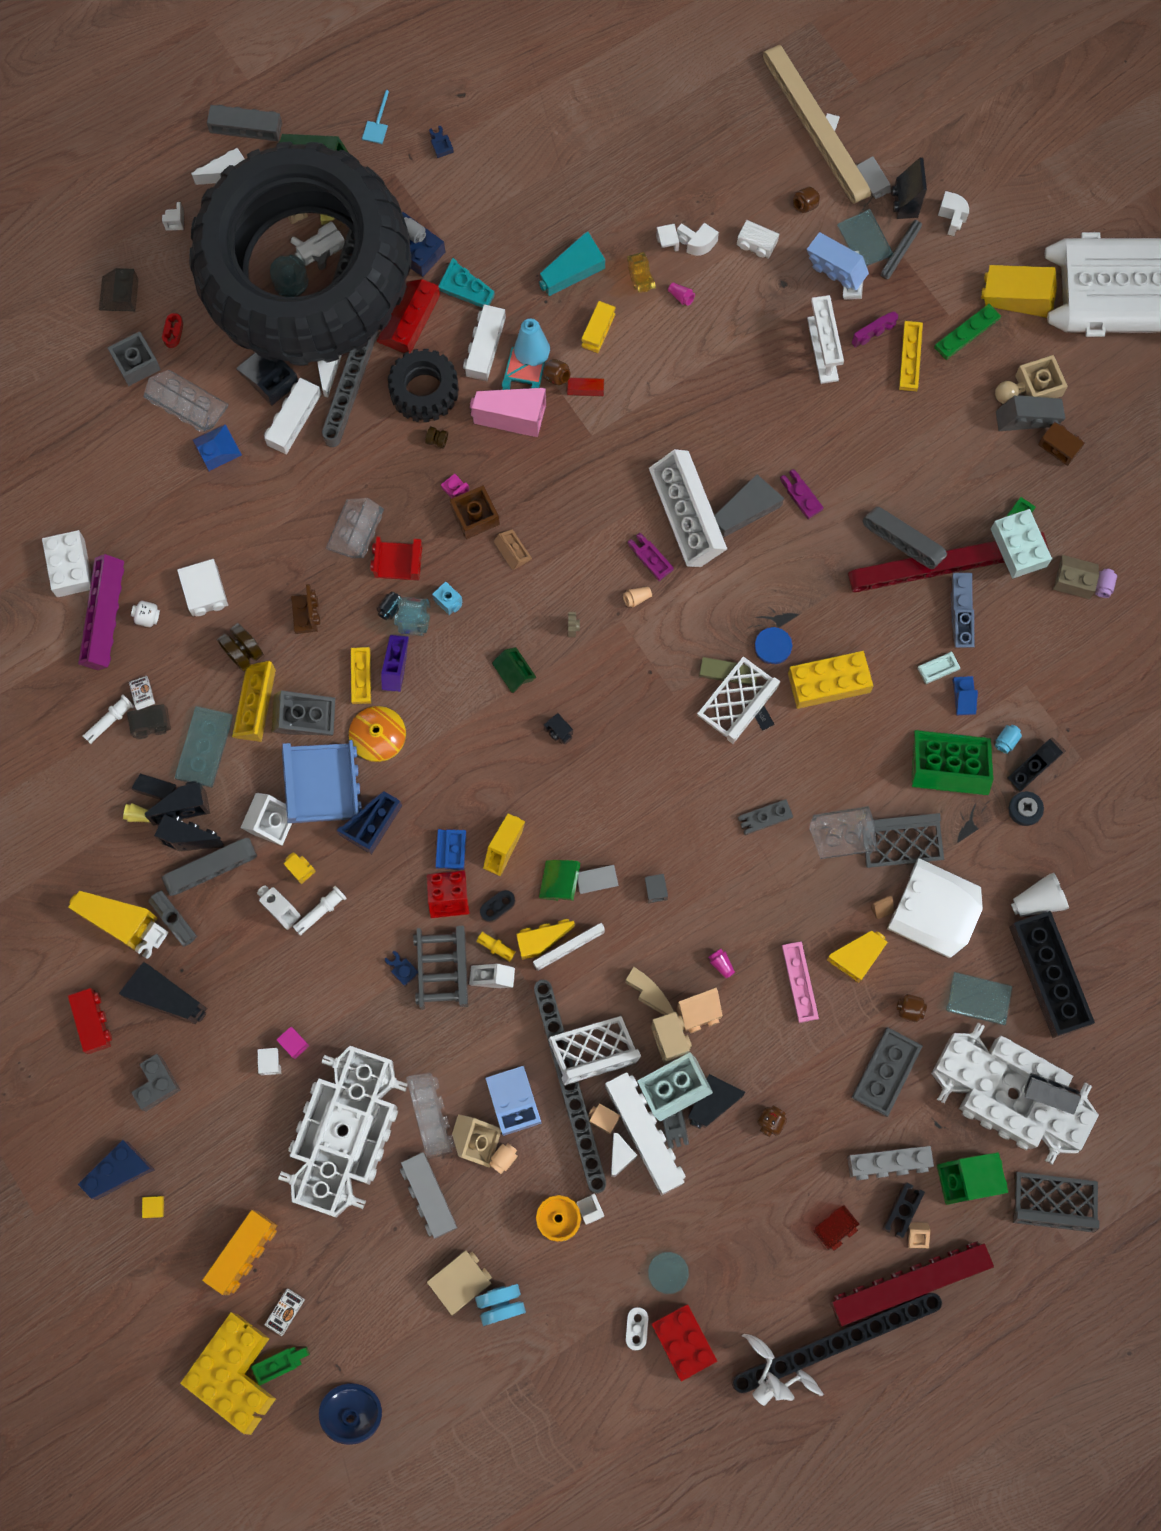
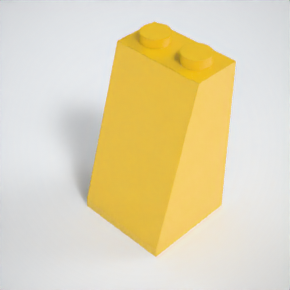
[982,265,1057,318]
[68,891,157,950]

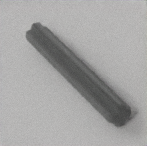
[881,220,922,279]

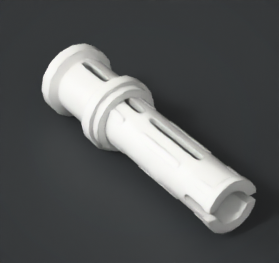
[82,694,135,744]
[293,885,347,935]

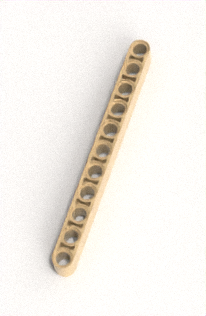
[763,45,871,204]

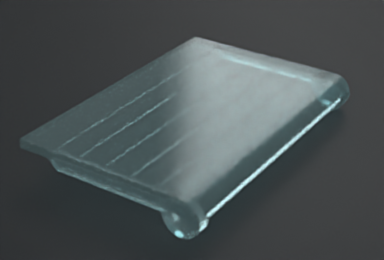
[837,209,893,266]
[946,972,1012,1025]

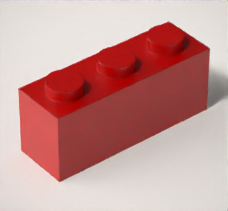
[68,988,112,1054]

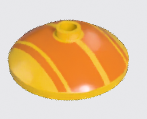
[349,706,406,762]

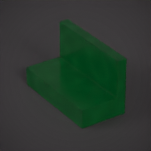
[492,647,536,693]

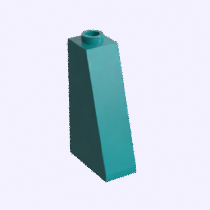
[539,232,605,296]

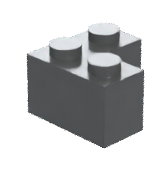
[131,1054,181,1112]

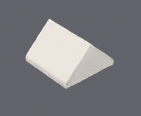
[611,1133,637,1177]

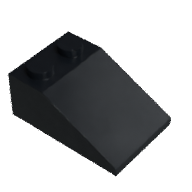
[891,157,927,219]
[145,781,210,826]

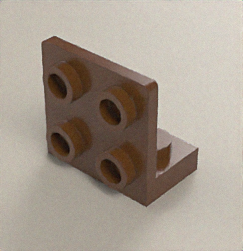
[291,584,320,634]

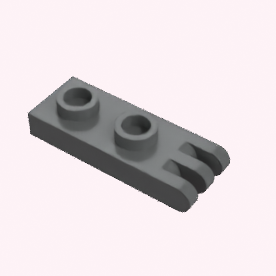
[738,799,793,835]
[663,1110,689,1149]

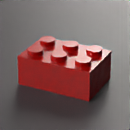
[651,1304,718,1382]

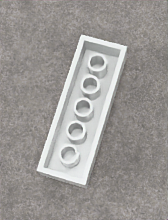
[649,449,727,567]
[605,1072,686,1196]

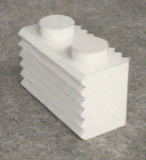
[737,220,779,259]

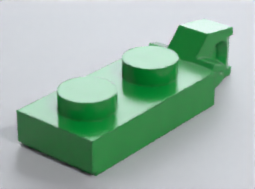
[251,1347,310,1386]

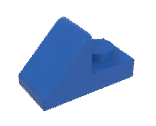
[953,676,978,716]

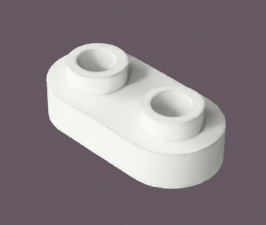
[626,1307,648,1350]

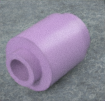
[1095,569,1117,598]

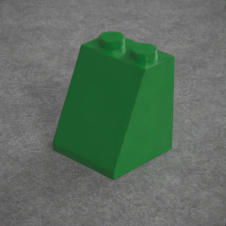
[937,1152,1008,1205]

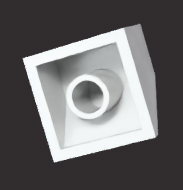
[241,793,292,845]

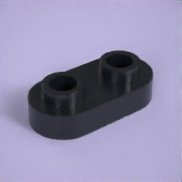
[480,890,515,923]

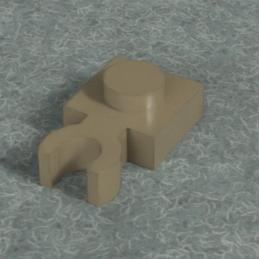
[568,612,580,637]

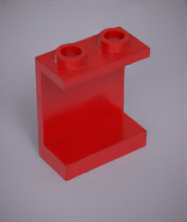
[370,536,423,581]

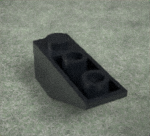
[1007,737,1066,792]

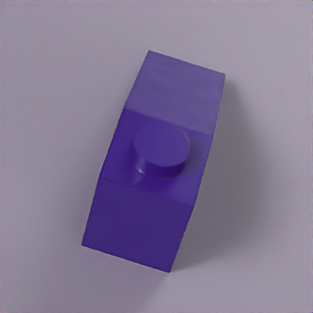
[381,635,409,692]

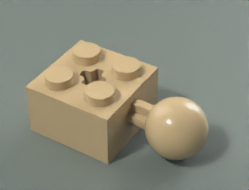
[995,355,1068,404]

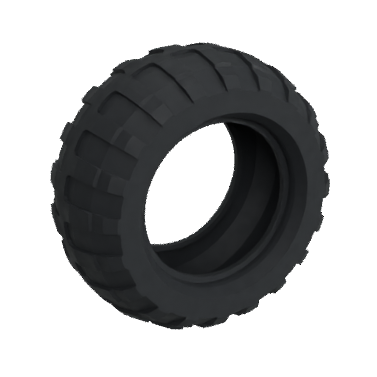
[189,141,411,366]

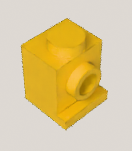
[284,852,316,884]

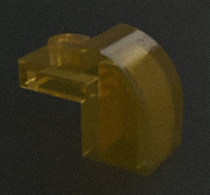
[627,252,656,293]

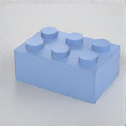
[807,232,869,290]

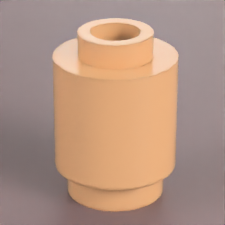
[489,1143,518,1174]

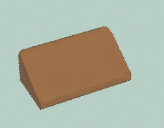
[494,529,532,570]

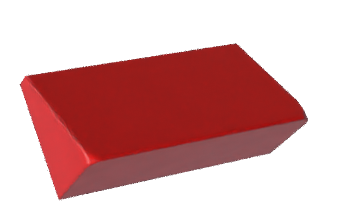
[567,378,604,396]

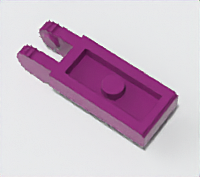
[852,312,898,348]
[780,469,824,519]
[627,532,674,581]

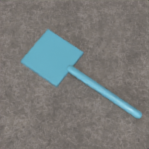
[362,90,389,144]

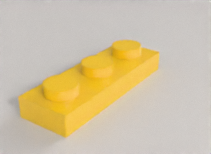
[351,647,371,704]

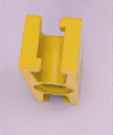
[582,301,616,353]

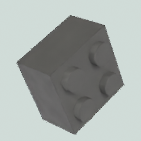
[108,331,161,386]

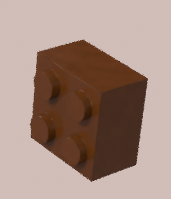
[450,485,500,539]

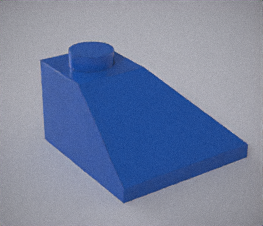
[193,424,242,471]

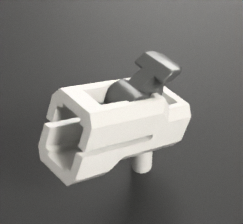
[290,222,345,270]

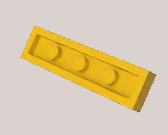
[899,321,923,392]

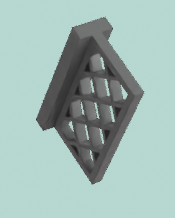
[860,813,944,868]
[1013,1172,1100,1233]

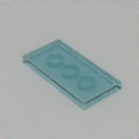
[175,706,233,788]

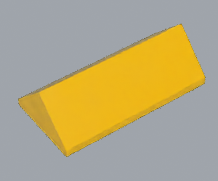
[232,661,276,742]

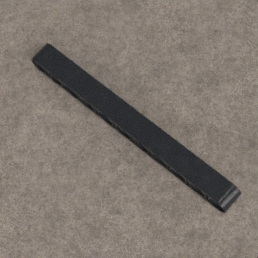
[732,1293,942,1393]

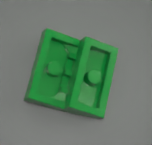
[539,860,580,901]

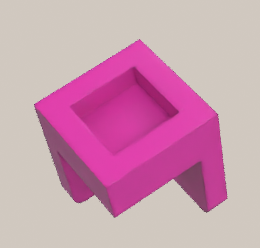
[277,1027,309,1059]

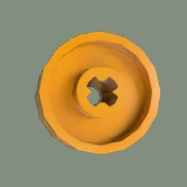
[536,1195,581,1242]

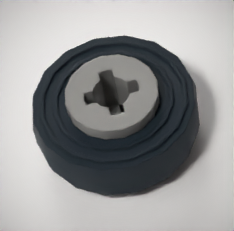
[1008,791,1044,826]

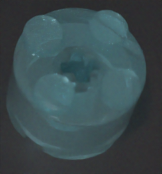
[270,255,309,297]
[394,596,430,636]

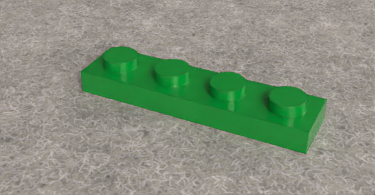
[934,303,1001,360]

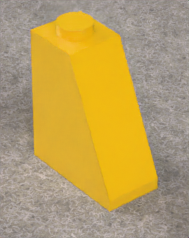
[483,814,525,876]
[827,931,888,983]

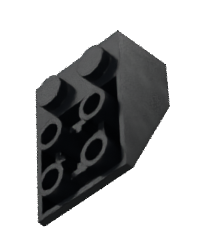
[236,352,298,406]
[154,814,224,851]

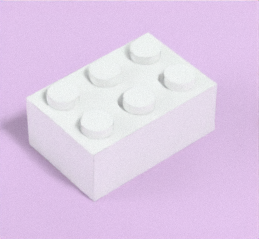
[42,530,92,597]

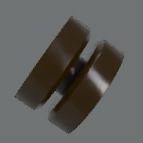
[216,623,264,671]

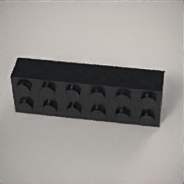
[1009,911,1095,1039]

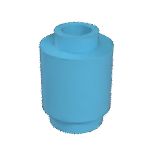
[995,725,1022,754]

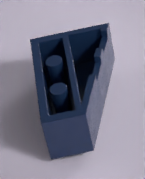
[336,791,402,855]

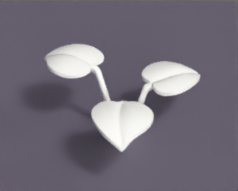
[742,1334,824,1406]

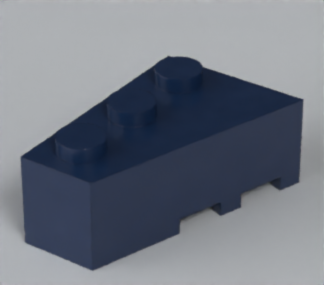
[78,1140,155,1200]

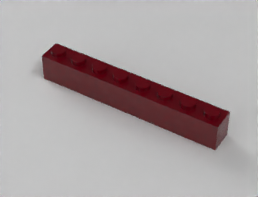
[830,1241,994,1326]

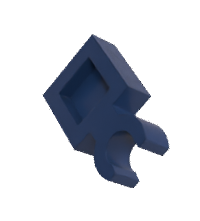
[429,125,454,158]
[385,951,418,986]

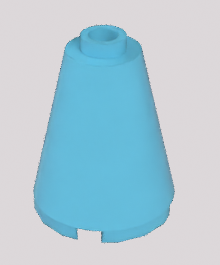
[514,319,550,366]

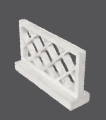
[697,657,780,744]
[549,1016,641,1085]

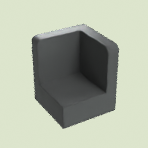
[645,874,668,903]

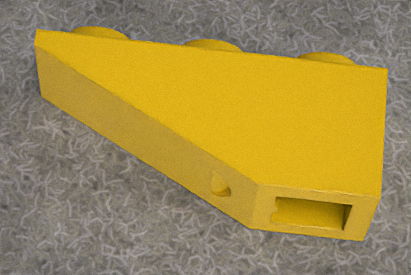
[516,919,575,960]

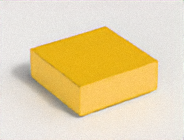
[142,1196,164,1218]

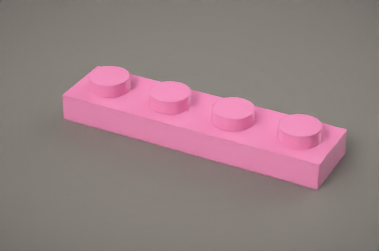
[782,941,819,1023]

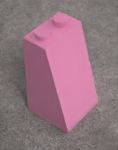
[470,388,546,437]

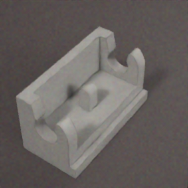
[857,156,891,199]
[577,865,619,894]

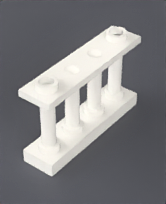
[807,295,844,384]

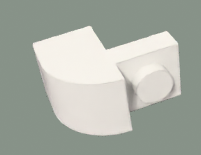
[938,191,969,236]
[677,223,719,256]

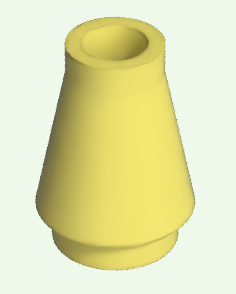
[123,803,151,823]

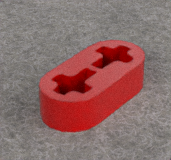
[162,313,184,348]

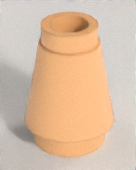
[623,586,652,607]

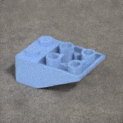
[486,1066,542,1136]

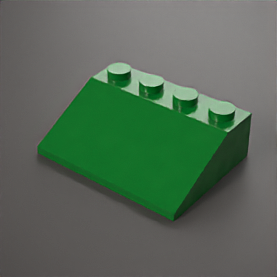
[912,730,994,795]

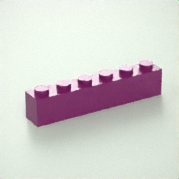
[78,554,124,670]

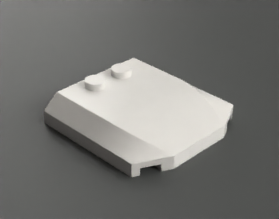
[887,858,982,958]

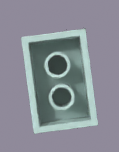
[991,509,1052,579]
[638,1052,713,1121]

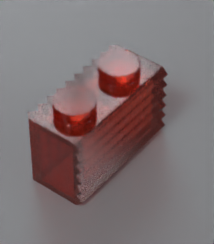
[811,1205,860,1251]

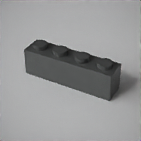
[207,105,282,142]

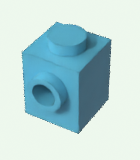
[432,582,463,615]

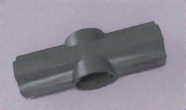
[148,891,197,947]

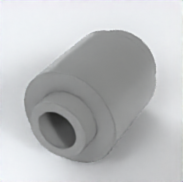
[404,217,426,243]

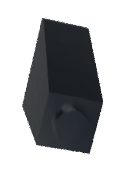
[687,1074,745,1129]

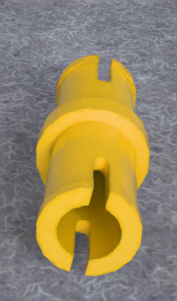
[476,931,516,962]

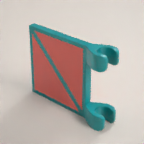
[502,347,546,390]

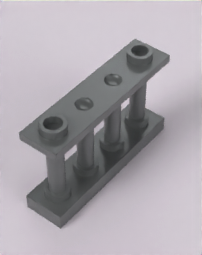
[413,926,468,1010]

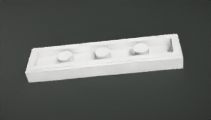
[533,923,605,971]

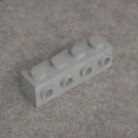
[847,1146,934,1180]

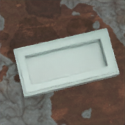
[917,652,960,684]

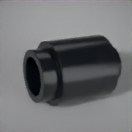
[377,591,403,620]

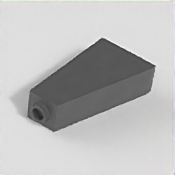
[715,474,784,538]

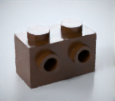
[1038,422,1085,466]

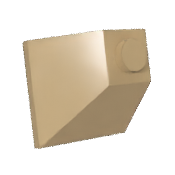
[452,1114,501,1168]

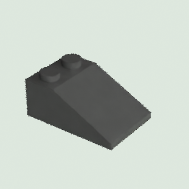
[272,691,335,736]

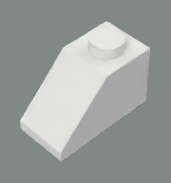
[469,964,515,988]

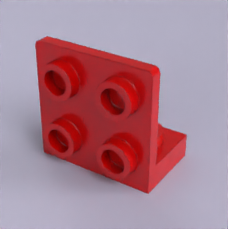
[427,870,469,918]

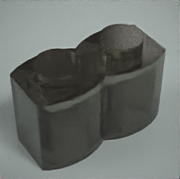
[127,704,171,739]

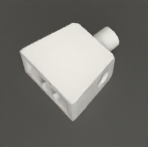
[257,886,302,930]

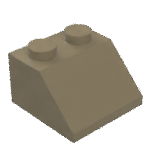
[1053,555,1099,599]

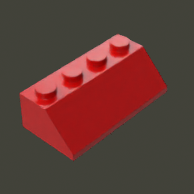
[377,279,440,354]

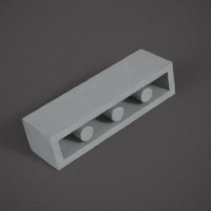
[400,1152,458,1239]

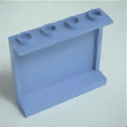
[282,740,362,823]

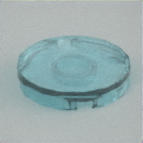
[648,1252,689,1294]

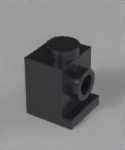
[543,713,573,745]

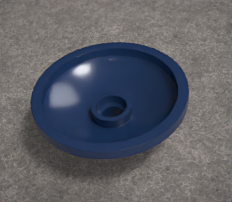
[319,1384,382,1445]

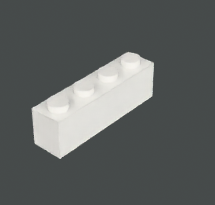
[463,305,506,381]
[264,378,321,454]

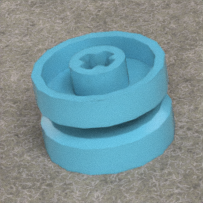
[475,1284,526,1326]

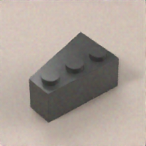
[996,395,1065,431]

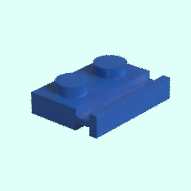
[436,829,466,870]

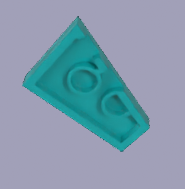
[439,258,495,308]

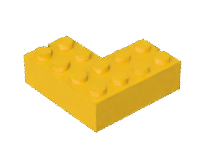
[180,1312,276,1435]

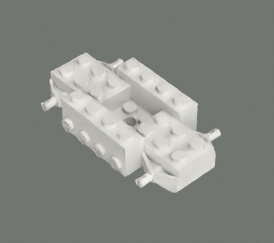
[932,1023,1099,1165]
[279,1046,408,1218]

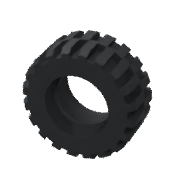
[388,348,459,422]

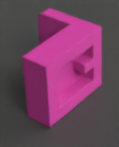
[441,474,469,499]

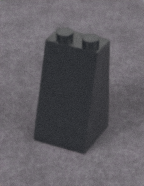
[119,961,207,1024]

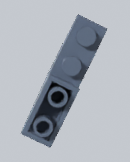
[951,573,975,648]

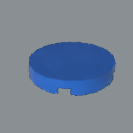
[755,627,793,664]

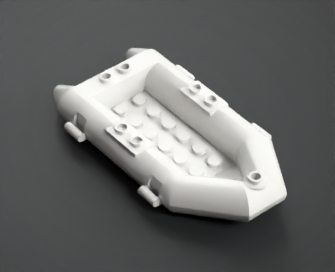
[1045,232,1161,337]

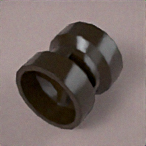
[425,426,449,449]

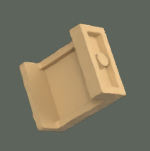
[427,1251,492,1316]

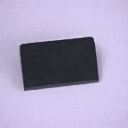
[131,773,177,800]

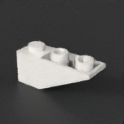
[191,148,244,185]

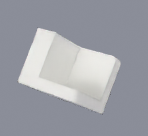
[162,202,184,230]
[656,224,679,252]
[258,1048,281,1076]
[577,1193,604,1225]

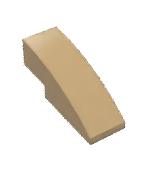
[625,967,674,1015]

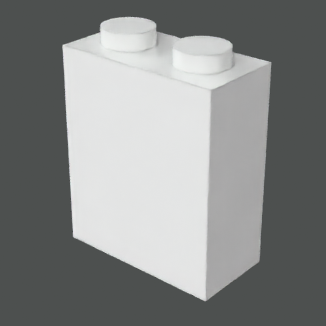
[177,559,228,616]

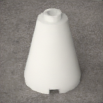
[1011,873,1069,917]

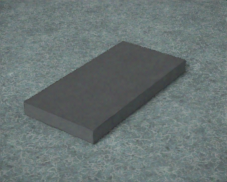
[851,1027,923,1117]

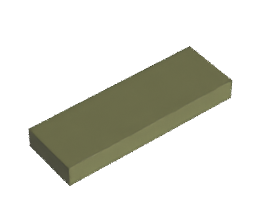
[699,657,759,686]

